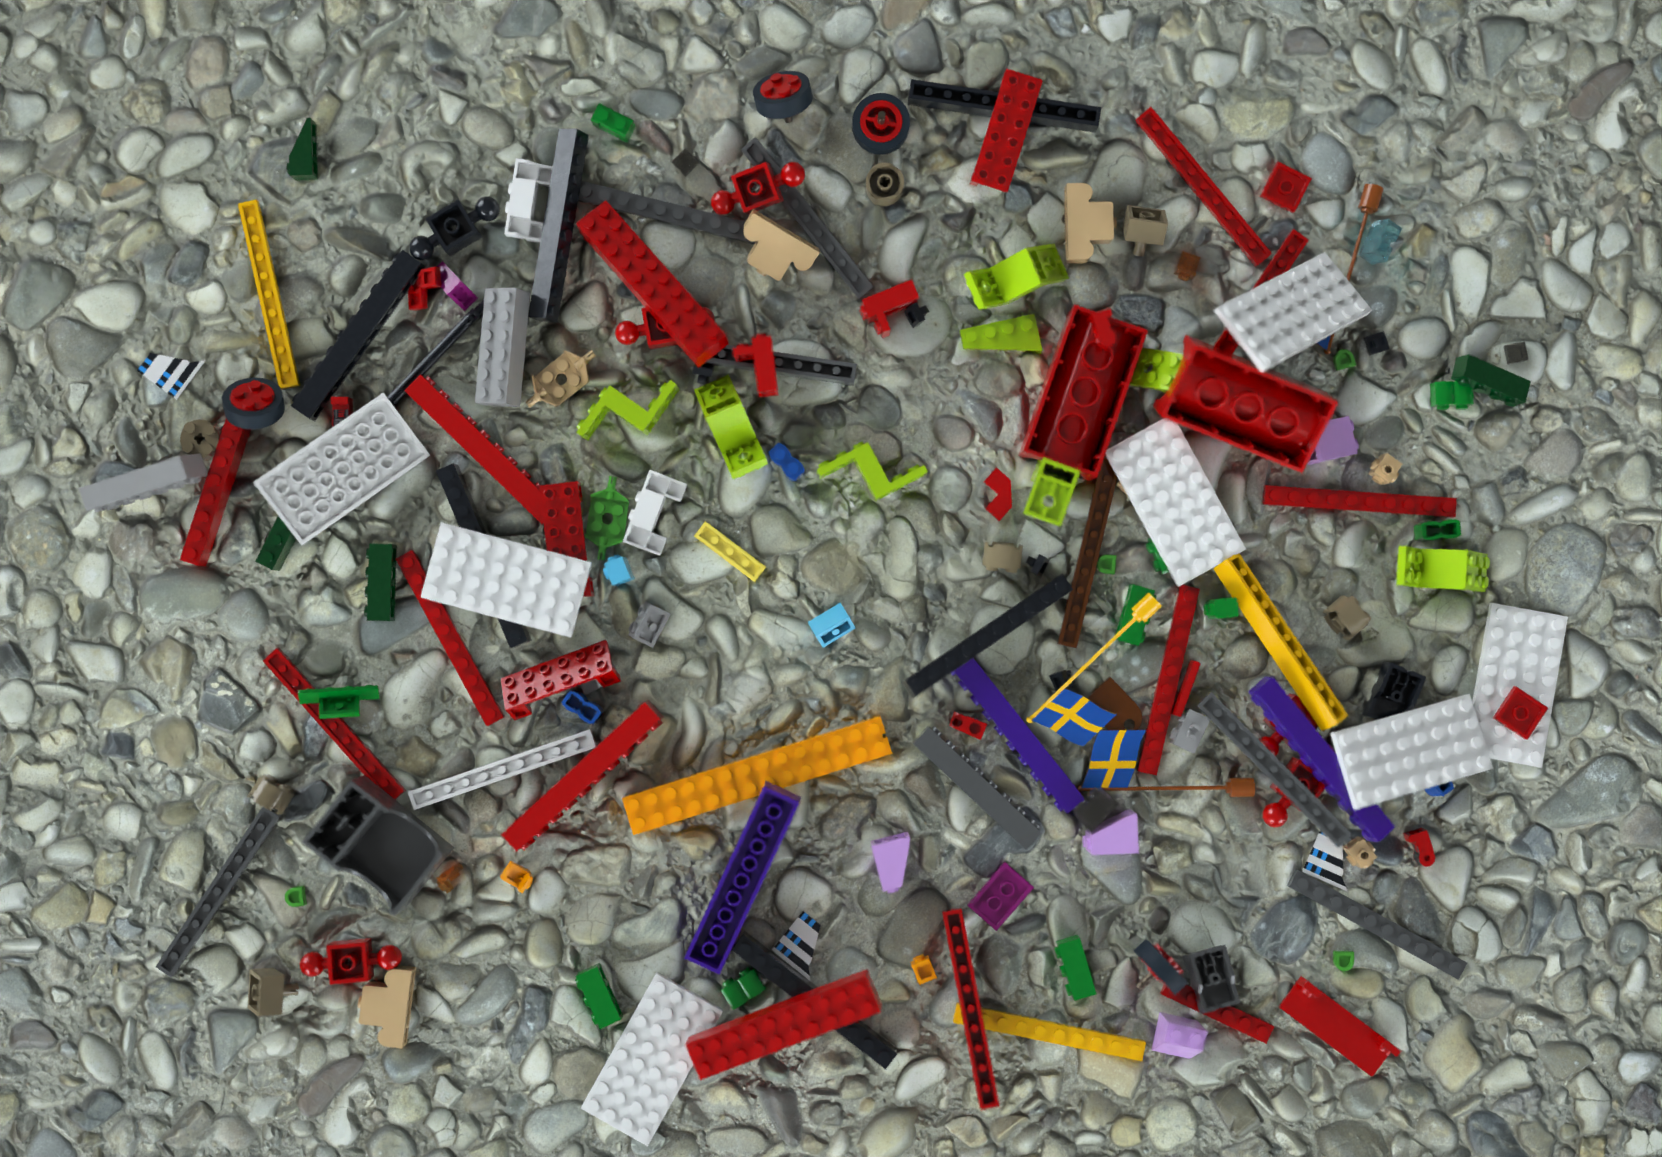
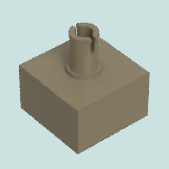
[1122,205,1168,256]
[247,968,299,1017]

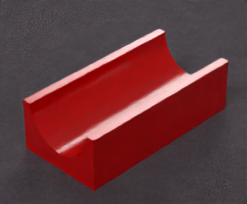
[1018,304,1148,481]
[1153,335,1338,473]

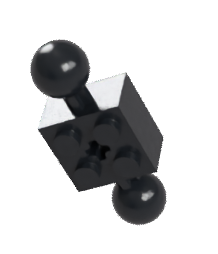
[409,196,500,260]

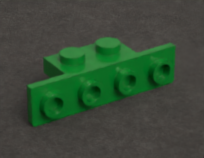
[298,685,380,719]

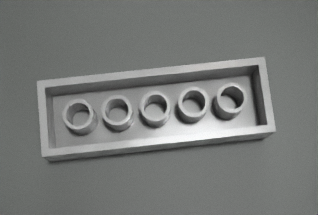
[475,288,530,407]
[79,453,208,512]

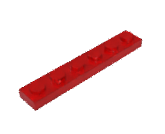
[1160,984,1274,1044]

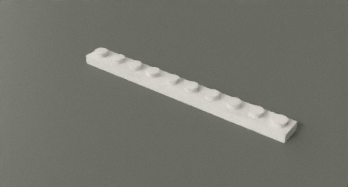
[408,729,597,810]

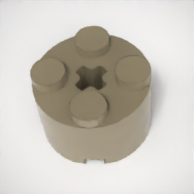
[865,162,904,206]
[180,419,222,460]
[982,541,1023,573]
[1323,596,1371,640]
[247,774,295,815]

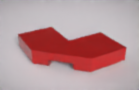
[408,266,441,311]
[984,467,1012,521]

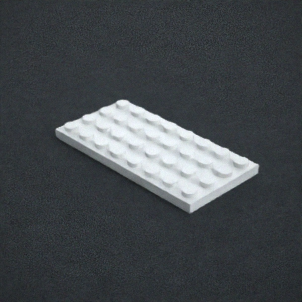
[1214,252,1372,372]
[253,393,430,545]
[1105,418,1246,587]
[421,522,592,638]
[1472,603,1568,768]
[1330,694,1493,810]
[581,972,724,1146]

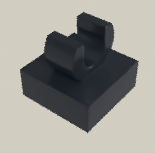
[904,303,929,328]
[1364,331,1390,356]
[692,364,715,384]
[1026,554,1049,578]
[1049,670,1075,691]

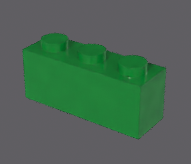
[1115,584,1156,646]
[1054,935,1096,1001]
[575,963,623,1029]

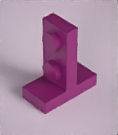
[437,261,478,311]

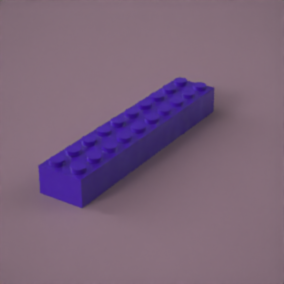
[684,781,801,975]

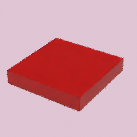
[1259,161,1312,213]
[1493,686,1548,740]

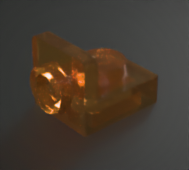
[1174,251,1201,281]
[436,862,463,893]

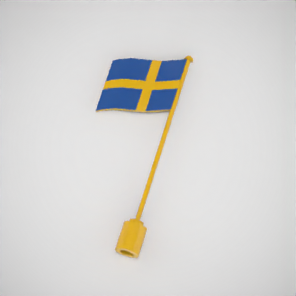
[1026,593,1162,746]

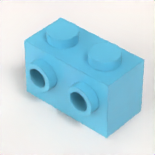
[603,555,635,586]
[808,603,855,648]

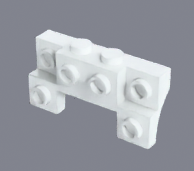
[504,158,553,243]
[623,470,687,556]

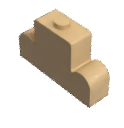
[1064,183,1117,264]
[744,209,820,281]
[358,965,416,1049]

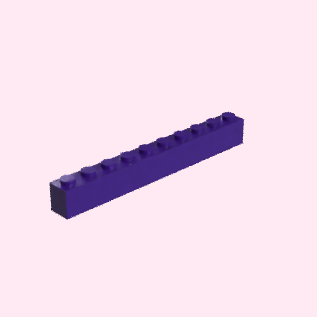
[951,658,1085,814]
[1248,676,1395,842]

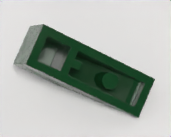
[287,118,318,181]

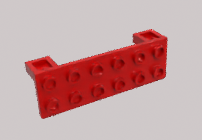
[970,68,1043,192]
[539,481,594,597]
[500,640,621,721]
[1279,976,1401,1077]

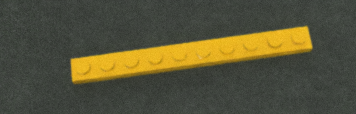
[238,199,300,390]
[953,1002,1146,1061]

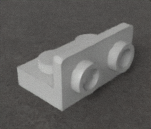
[628,601,670,648]

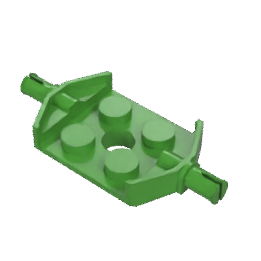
[584,476,630,561]

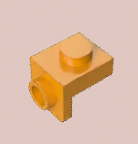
[500,860,533,893]
[910,954,937,985]

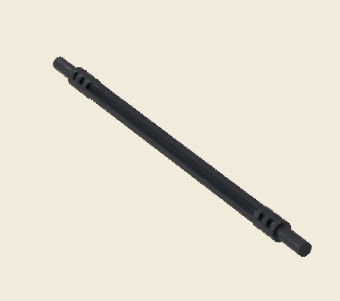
[387,299,484,406]

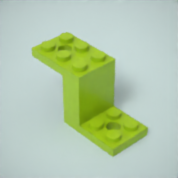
[964,243,1069,310]
[1129,348,1183,393]
[694,374,768,479]
[576,380,680,441]
[816,441,928,502]
[1023,457,1080,527]
[1396,546,1490,592]

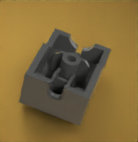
[1182,945,1241,1013]

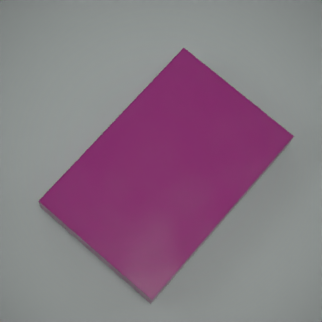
[967,861,1034,931]

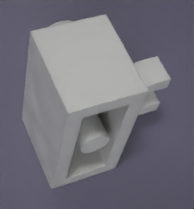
[1169,708,1210,754]

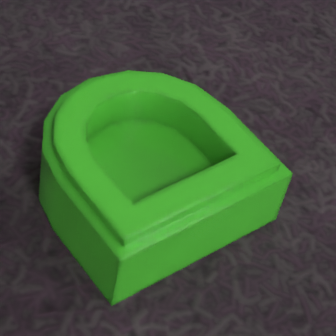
[1333,349,1356,371]
[1096,554,1117,574]
[285,885,307,907]
[1333,951,1354,971]

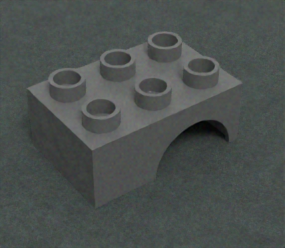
[302,775,454,916]

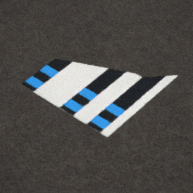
[137,353,206,400]
[1302,831,1348,892]
[772,911,821,981]

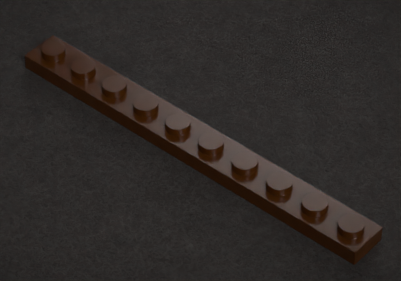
[1057,458,1117,648]

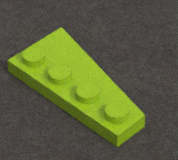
[959,314,1043,352]

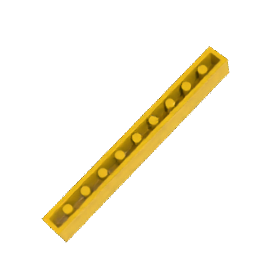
[1213,553,1348,732]

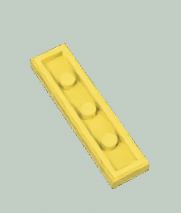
[694,521,766,582]

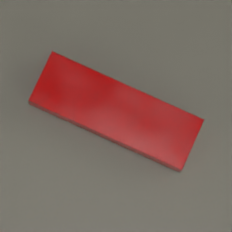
[1171,660,1201,717]

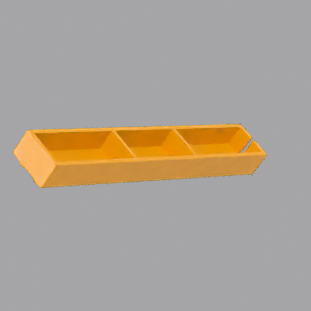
[622,715,892,835]

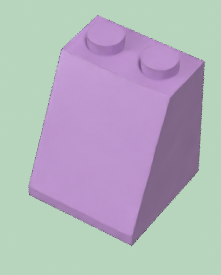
[1307,416,1359,465]
[1082,810,1139,855]
[871,831,910,893]
[1151,1012,1207,1059]

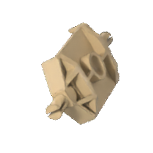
[525,350,596,408]

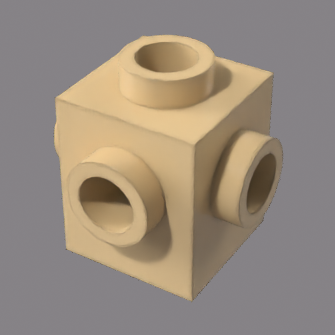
[1368,453,1403,485]
[1342,836,1377,869]

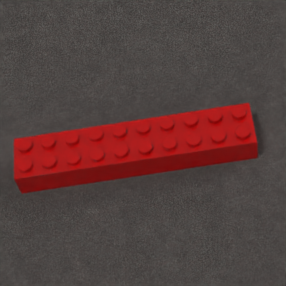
[576,200,729,368]
[501,700,664,852]
[685,969,882,1080]

